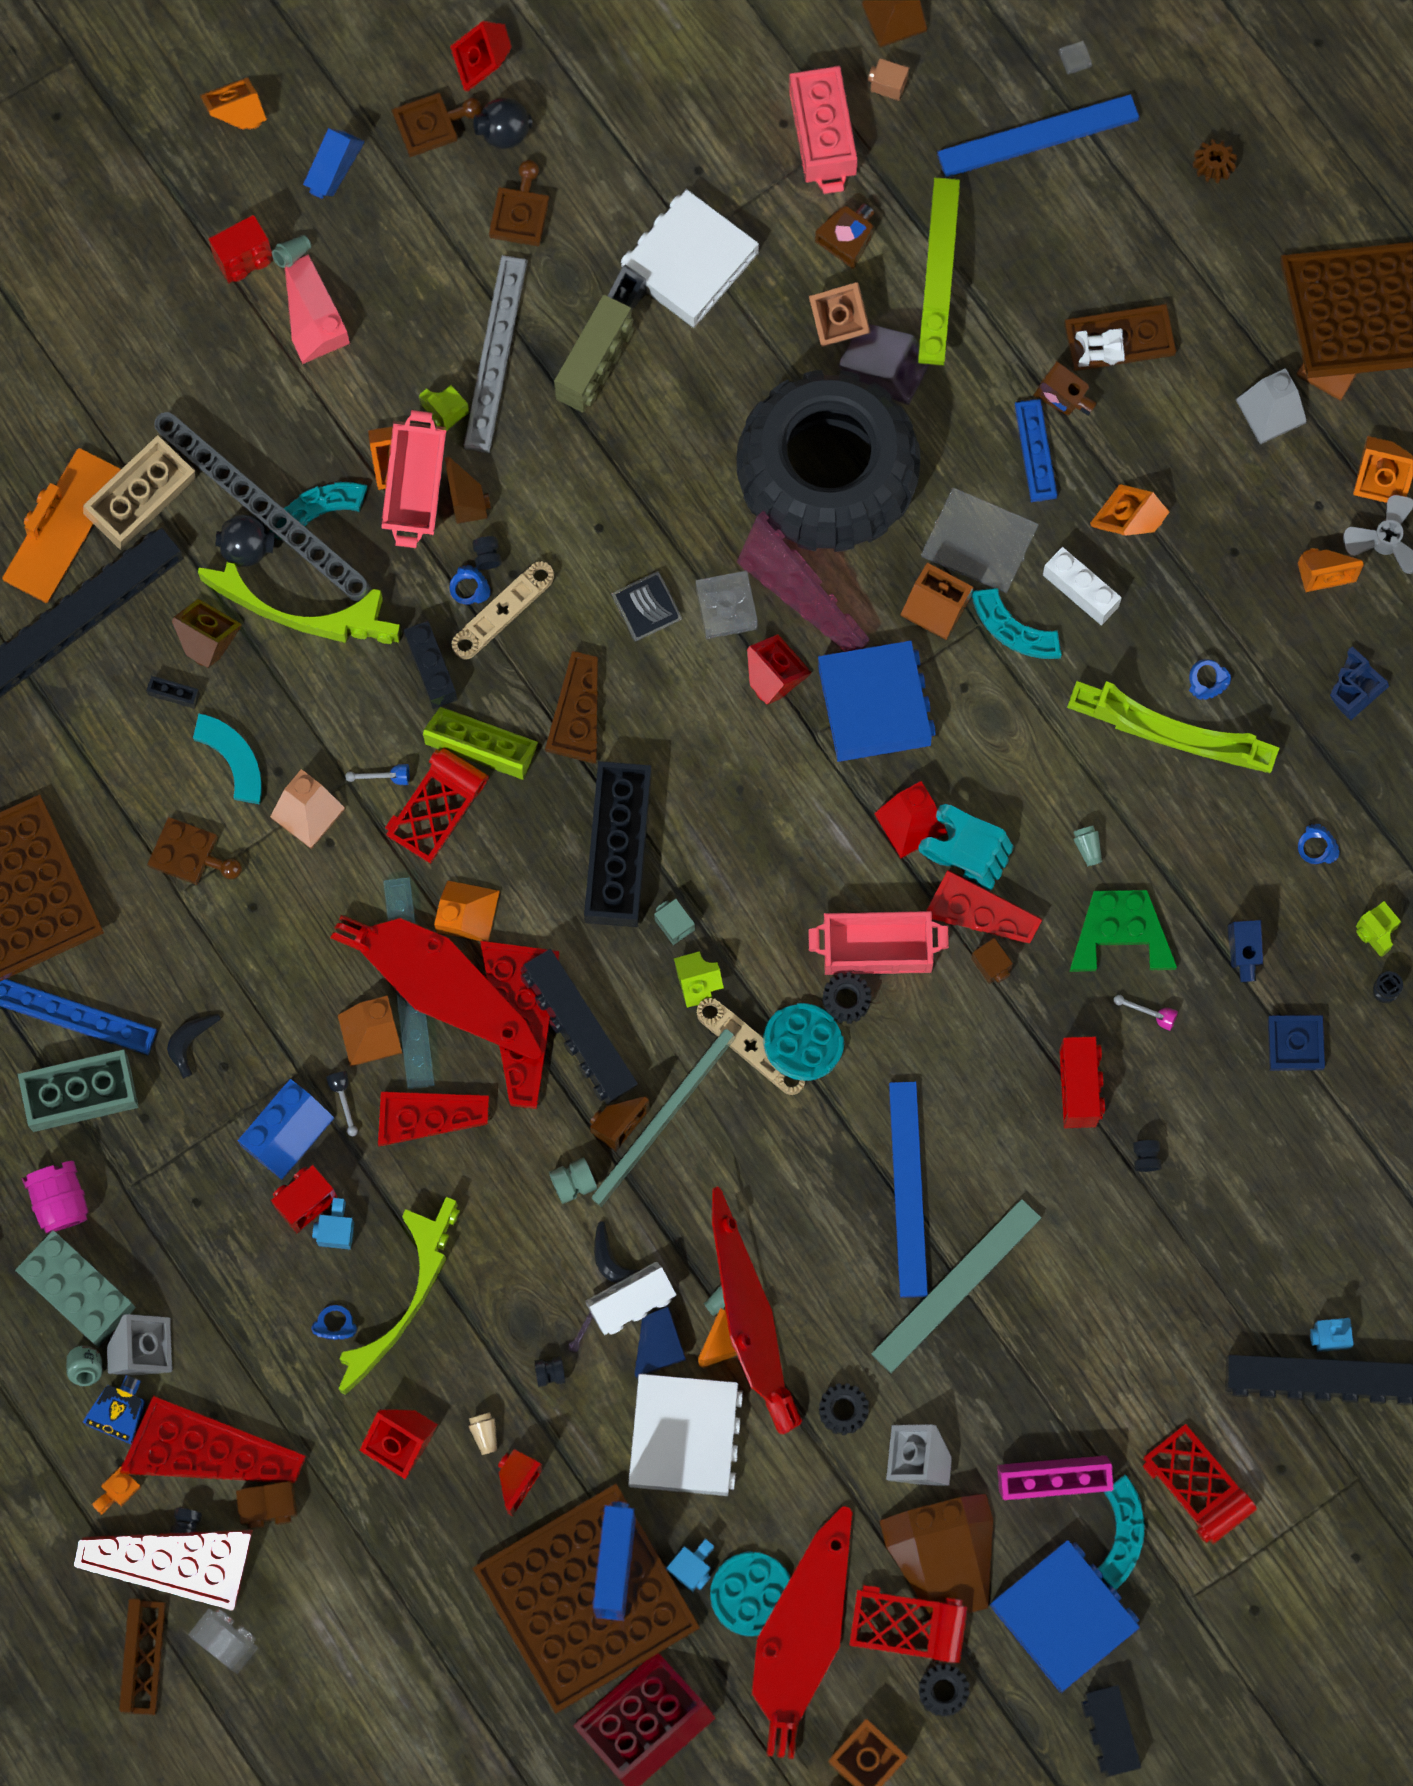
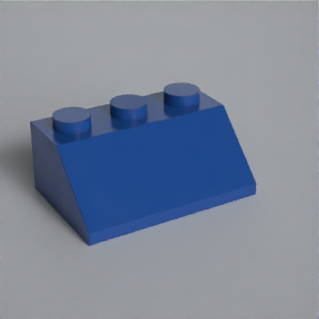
[238,1079,334,1180]

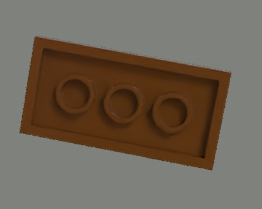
[1064,304,1176,371]

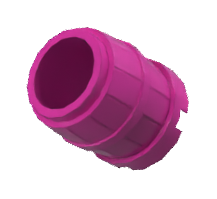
[22,1161,88,1233]

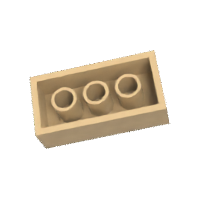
[83,435,195,550]

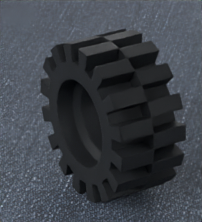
[822,972,871,1024]
[819,1383,869,1435]
[918,1664,970,1717]

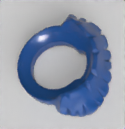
[449,565,490,605]
[1189,659,1231,700]
[1298,824,1339,864]
[311,1305,358,1340]

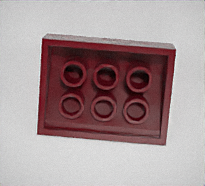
[573,1653,716,1786]

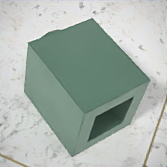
[654,899,695,945]

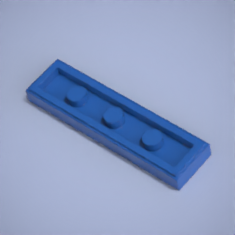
[1014,399,1057,502]

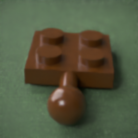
[392,93,482,157]
[489,160,549,247]
[147,817,242,885]

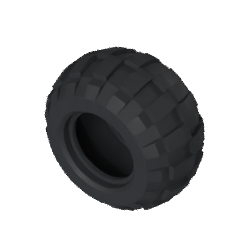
[737,370,920,552]

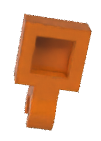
[92,1467,141,1515]

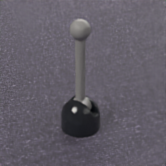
[326,1071,358,1136]

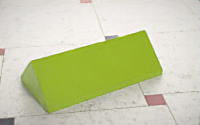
[423,707,538,780]

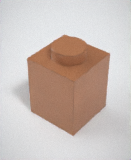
[868,59,909,101]

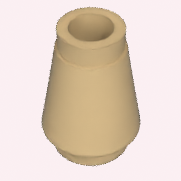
[468,1412,498,1455]

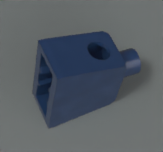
[1227,920,1263,982]

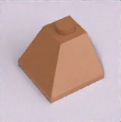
[809,282,871,347]
[270,769,345,849]

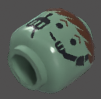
[66,1345,102,1386]

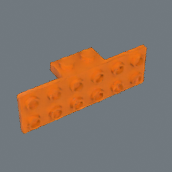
[3,448,121,603]

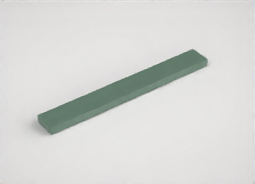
[592,1029,735,1208]
[871,1199,1041,1374]

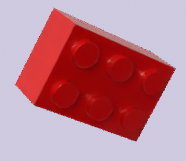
[1059,1037,1105,1128]

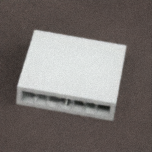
[621,190,759,328]
[629,1374,743,1496]

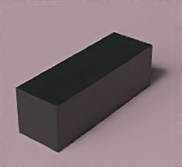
[146,676,200,709]

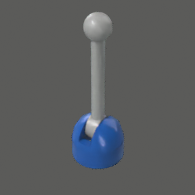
[345,764,410,785]

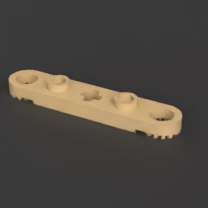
[452,561,554,659]
[697,998,805,1095]

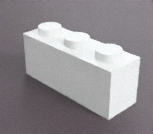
[1043,547,1121,626]
[585,1262,676,1335]

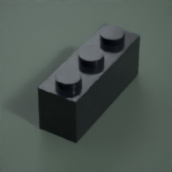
[404,621,457,709]
[1081,1685,1142,1778]

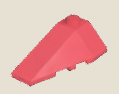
[285,255,350,364]

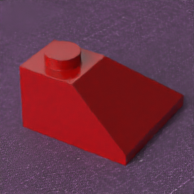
[450,21,511,91]
[747,635,812,705]
[874,781,947,859]
[359,1410,438,1479]
[498,1449,543,1517]

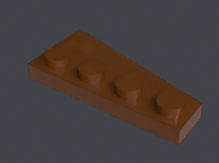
[545,651,598,764]

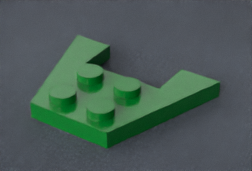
[1069,890,1177,972]

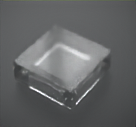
[1059,41,1092,74]

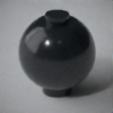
[473,97,532,149]
[215,515,274,567]

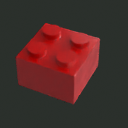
[208,215,274,283]
[271,1165,338,1234]

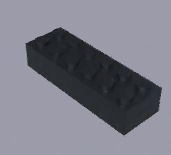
[584,761,652,927]

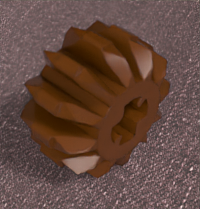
[1193,139,1237,184]

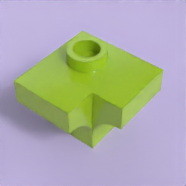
[419,385,469,431]
[1356,902,1401,957]
[674,951,724,1008]

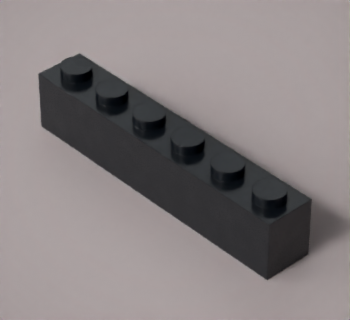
[520,948,638,1105]

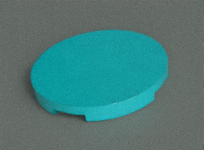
[763,1003,844,1081]
[710,1552,790,1637]

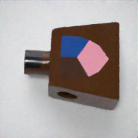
[815,204,874,269]
[1033,361,1096,416]

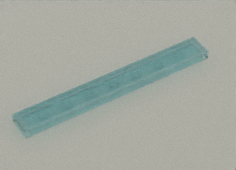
[383,877,435,1089]

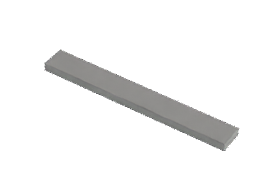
[464,255,527,453]

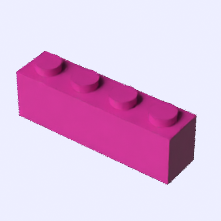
[997,1456,1113,1500]

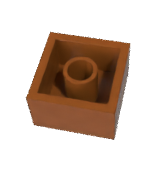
[828,1719,908,1786]

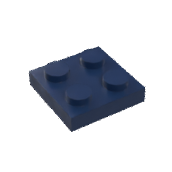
[1268,1015,1325,1071]

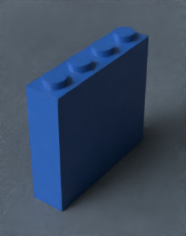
[818,641,935,762]
[593,1502,636,1621]
[990,1540,1140,1693]

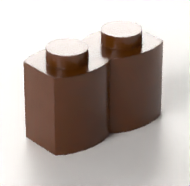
[236,1482,297,1529]

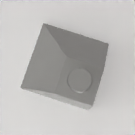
[1236,368,1307,444]
[107,1314,172,1375]
[886,1425,952,1485]

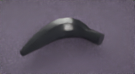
[167,1014,221,1079]
[594,1222,640,1283]

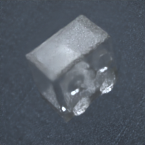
[695,571,757,639]
[188,1608,258,1674]

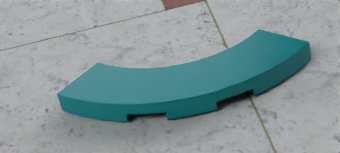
[269,482,368,540]
[972,588,1061,659]
[193,714,262,805]
[1097,1474,1144,1590]

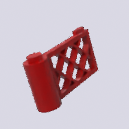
[385,748,489,864]
[1142,1424,1257,1544]
[850,1585,967,1663]

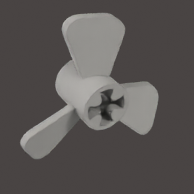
[1343,495,1413,574]

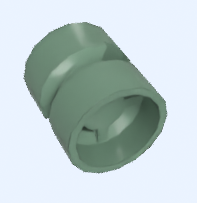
[549,1157,597,1204]

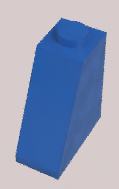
[303,128,365,199]

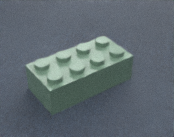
[18,1050,139,1132]
[15,1230,136,1347]

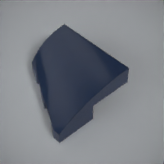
[1330,647,1389,721]
[634,1307,685,1378]

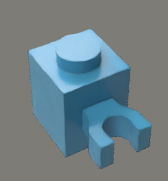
[313,1198,354,1250]
[1310,1318,1353,1352]
[667,1539,714,1592]

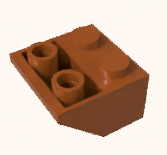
[901,563,973,640]

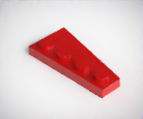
[926,870,1043,943]
[378,1092,489,1147]

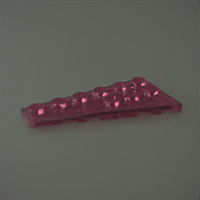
[737,510,869,652]

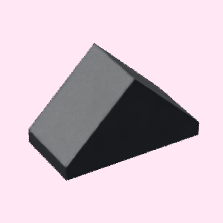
[608,264,647,312]

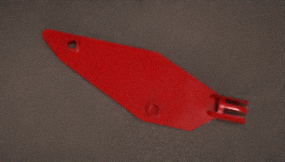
[330,914,542,1060]
[712,1187,802,1434]
[752,1507,852,1759]

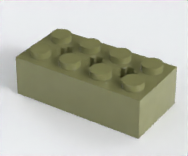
[554,295,634,413]

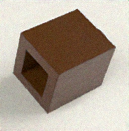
[971,938,1013,984]

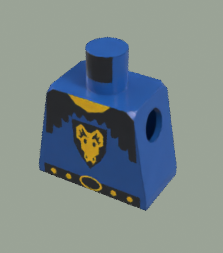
[83,1375,146,1445]

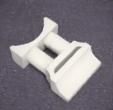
[1076,329,1124,367]

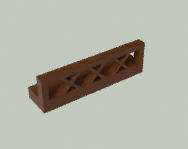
[119,1599,166,1715]

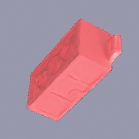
[789,66,857,194]
[381,410,446,548]
[808,911,949,975]

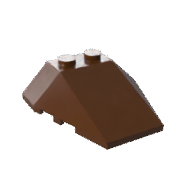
[879,1494,993,1618]

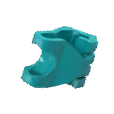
[919,804,1014,891]

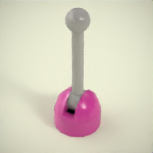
[1114,995,1178,1031]

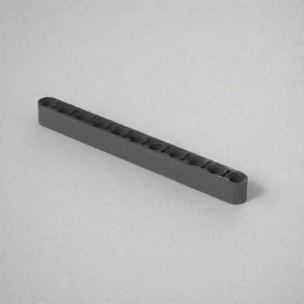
[154,412,372,602]

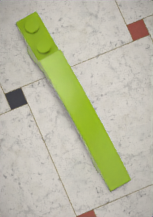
[918,178,960,365]
[198,562,402,644]
[1067,681,1279,773]
[339,1197,460,1395]

